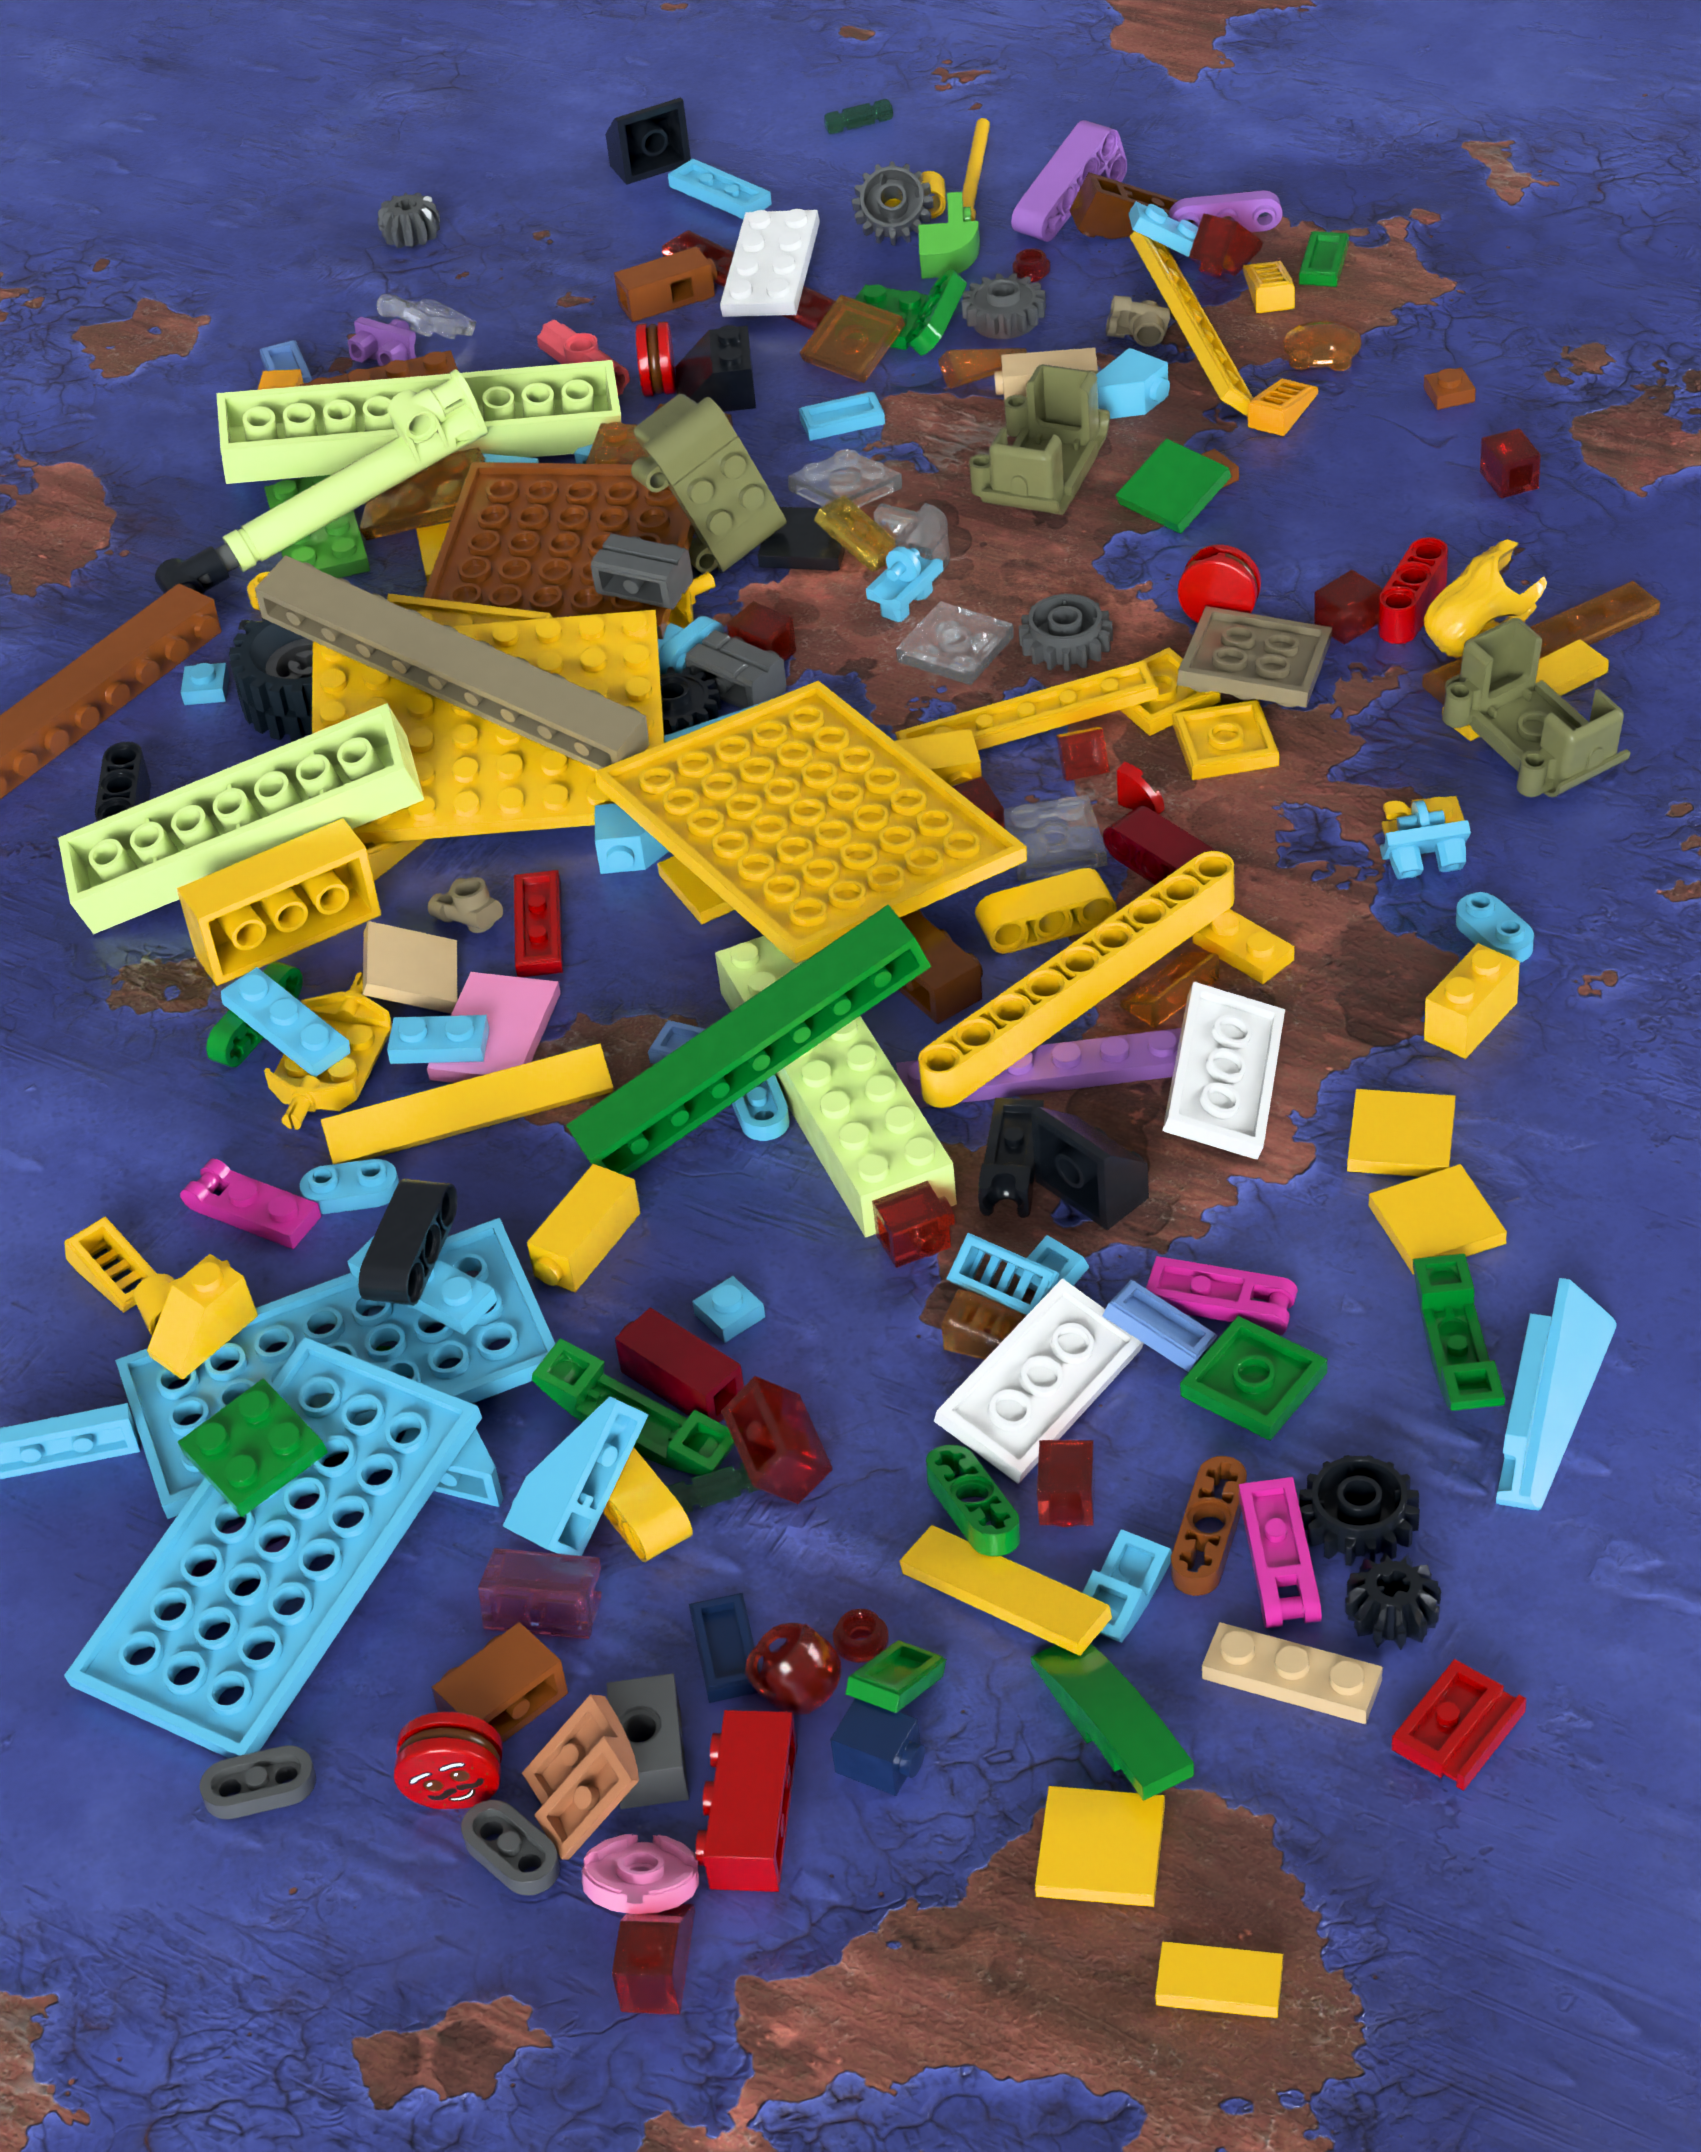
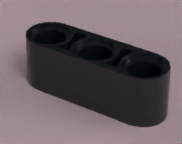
[95,741,151,821]
[358,1179,458,1306]

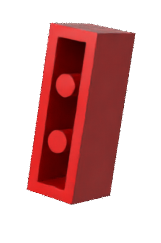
[695,1710,798,1892]

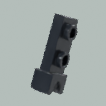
[978,1098,1044,1218]

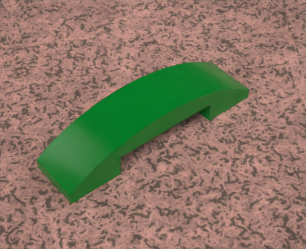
[1413,1254,1505,1411]
[532,1338,740,1477]

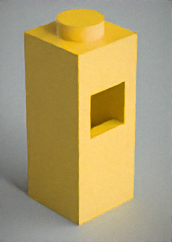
[527,1164,641,1293]

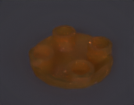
[1283,320,1362,371]

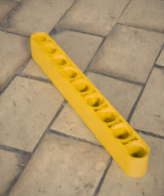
[918,851,1235,1108]

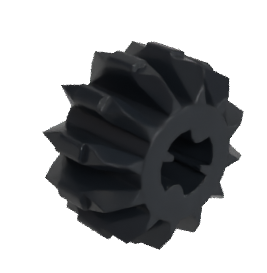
[1345,1552,1441,1650]

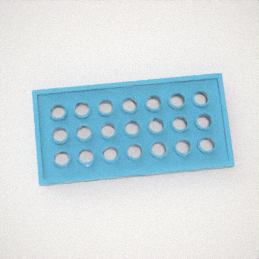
[115,1218,555,1519]
[64,1337,482,1758]

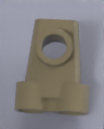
[1106,295,1170,347]
[428,877,503,933]

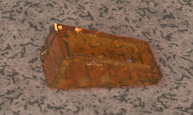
[938,348,1027,389]
[942,1289,1027,1360]

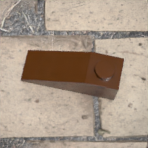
[1069,172,1194,239]

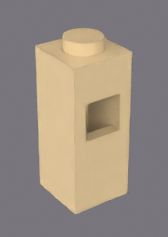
[994,348,1098,402]

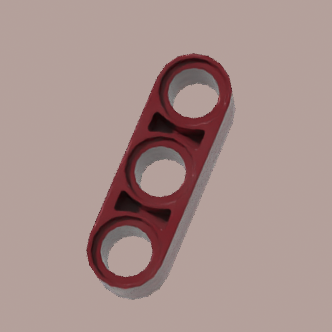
[1102,806,1216,885]

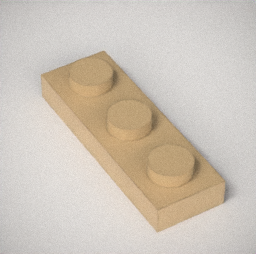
[1202,1622,1383,1725]

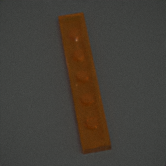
[1422,581,1660,705]

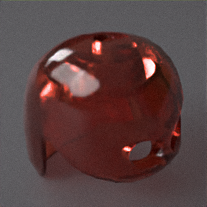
[745,1623,842,1715]

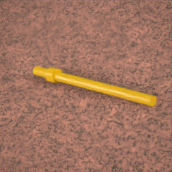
[962,118,990,221]

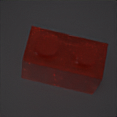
[721,1376,833,1504]

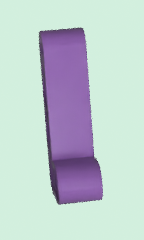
[1011,120,1127,242]

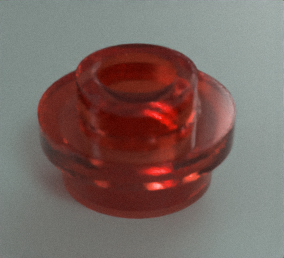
[1012,249,1050,282]
[833,1609,889,1663]

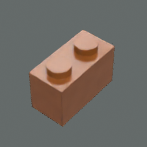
[431,1622,568,1742]

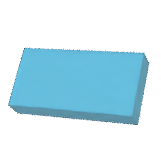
[799,391,885,441]

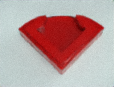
[1116,761,1165,815]

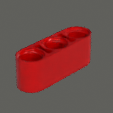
[1378,537,1448,644]

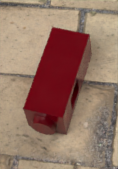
[615,1307,746,1422]

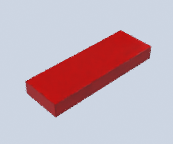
[514,870,563,977]

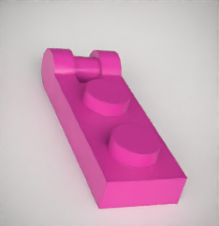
[180,1158,322,1249]
[1146,1256,1298,1336]
[1238,1477,1322,1628]

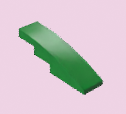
[1031,1644,1194,1801]

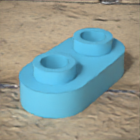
[659,616,724,675]
[1456,892,1534,963]
[732,1074,790,1141]
[300,1159,399,1214]

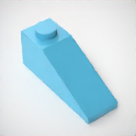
[503,1396,648,1562]

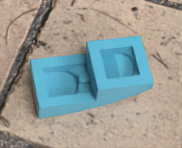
[1082,1529,1172,1643]

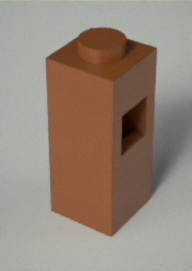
[614,246,717,323]

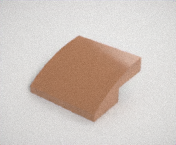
[522,1694,639,1860]

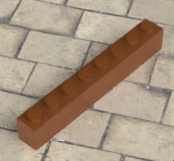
[0,583,222,799]

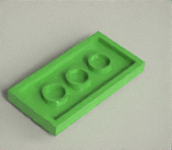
[264,475,370,578]

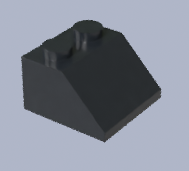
[605,97,691,185]
[675,325,756,412]
[1031,1107,1149,1230]

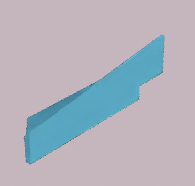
[1496,1278,1617,1510]

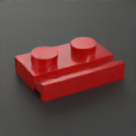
[1392,1659,1526,1791]

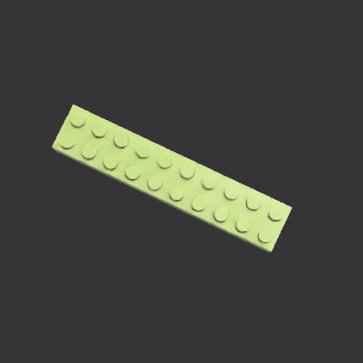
[217,360,622,484]

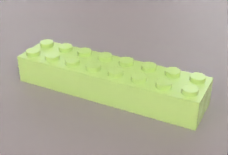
[58,703,424,934]
[715,936,957,1238]

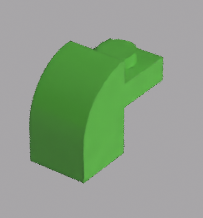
[918,192,980,279]

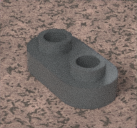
[199,1745,316,1819]
[461,1800,560,1895]

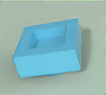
[181,663,229,705]
[1015,1235,1089,1292]
[692,1276,765,1343]

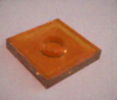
[799,295,905,383]

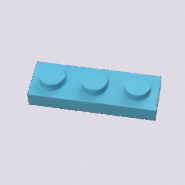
[668,159,772,219]
[221,967,350,1077]
[347,1236,497,1335]
[0,1403,140,1479]

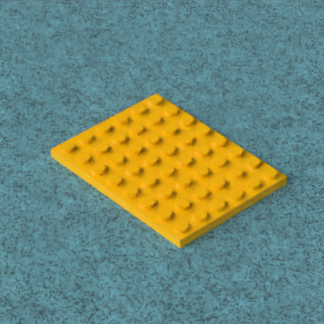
[312,610,665,844]
[595,681,1027,964]

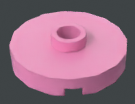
[582,1834,699,1914]

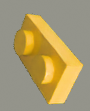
[1192,909,1294,984]

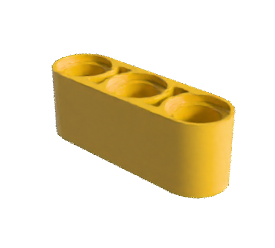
[975,868,1117,954]
[602,1447,693,1562]

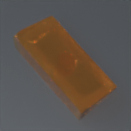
[1120,952,1219,1028]

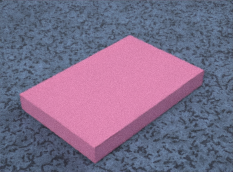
[427,972,561,1083]

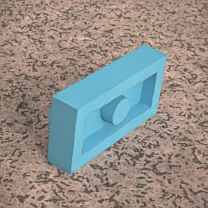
[1128,201,1205,261]
[387,1015,489,1064]

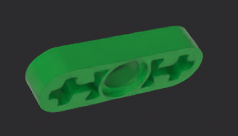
[906,269,967,356]
[206,961,303,1067]
[926,1445,1020,1556]

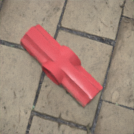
[537,319,630,396]

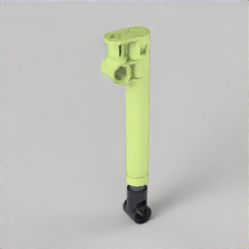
[155,369,488,594]

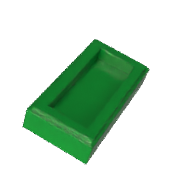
[1299,231,1349,287]
[845,1640,947,1713]

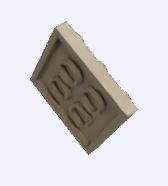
[1177,606,1332,708]

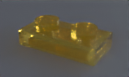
[814,495,904,572]

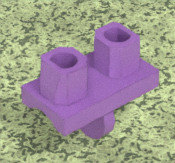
[348,317,417,366]

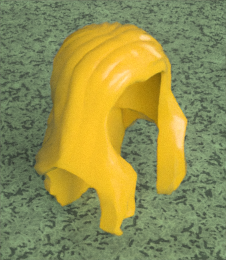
[1424,539,1547,659]

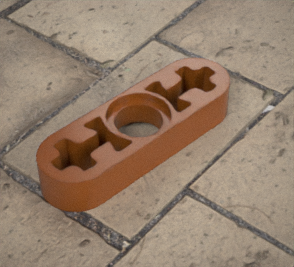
[1171,1456,1247,1596]

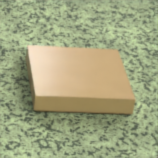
[362,921,458,1014]

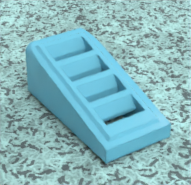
[946,1233,1060,1315]

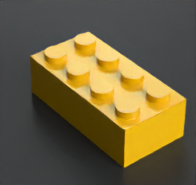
[176,818,381,986]

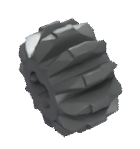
[377,192,440,248]

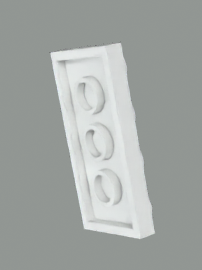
[720,209,820,317]
[1162,982,1285,1160]
[934,1278,1144,1484]

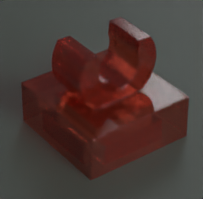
[1056,727,1110,781]

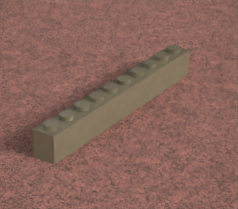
[255,555,649,770]

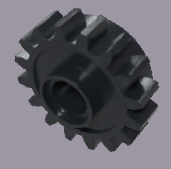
[660,667,721,736]
[1299,1455,1420,1566]

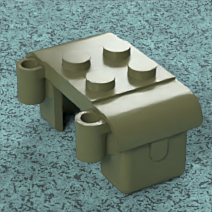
[969,364,1110,515]
[631,394,787,573]
[1442,618,1631,797]

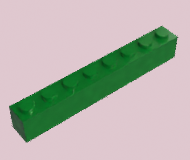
[566,904,932,1176]

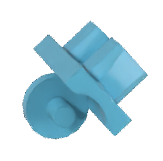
[866,546,943,622]
[1380,800,1471,880]

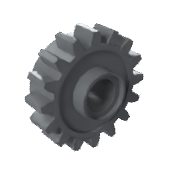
[852,161,934,246]
[962,273,1046,339]
[1019,594,1113,671]

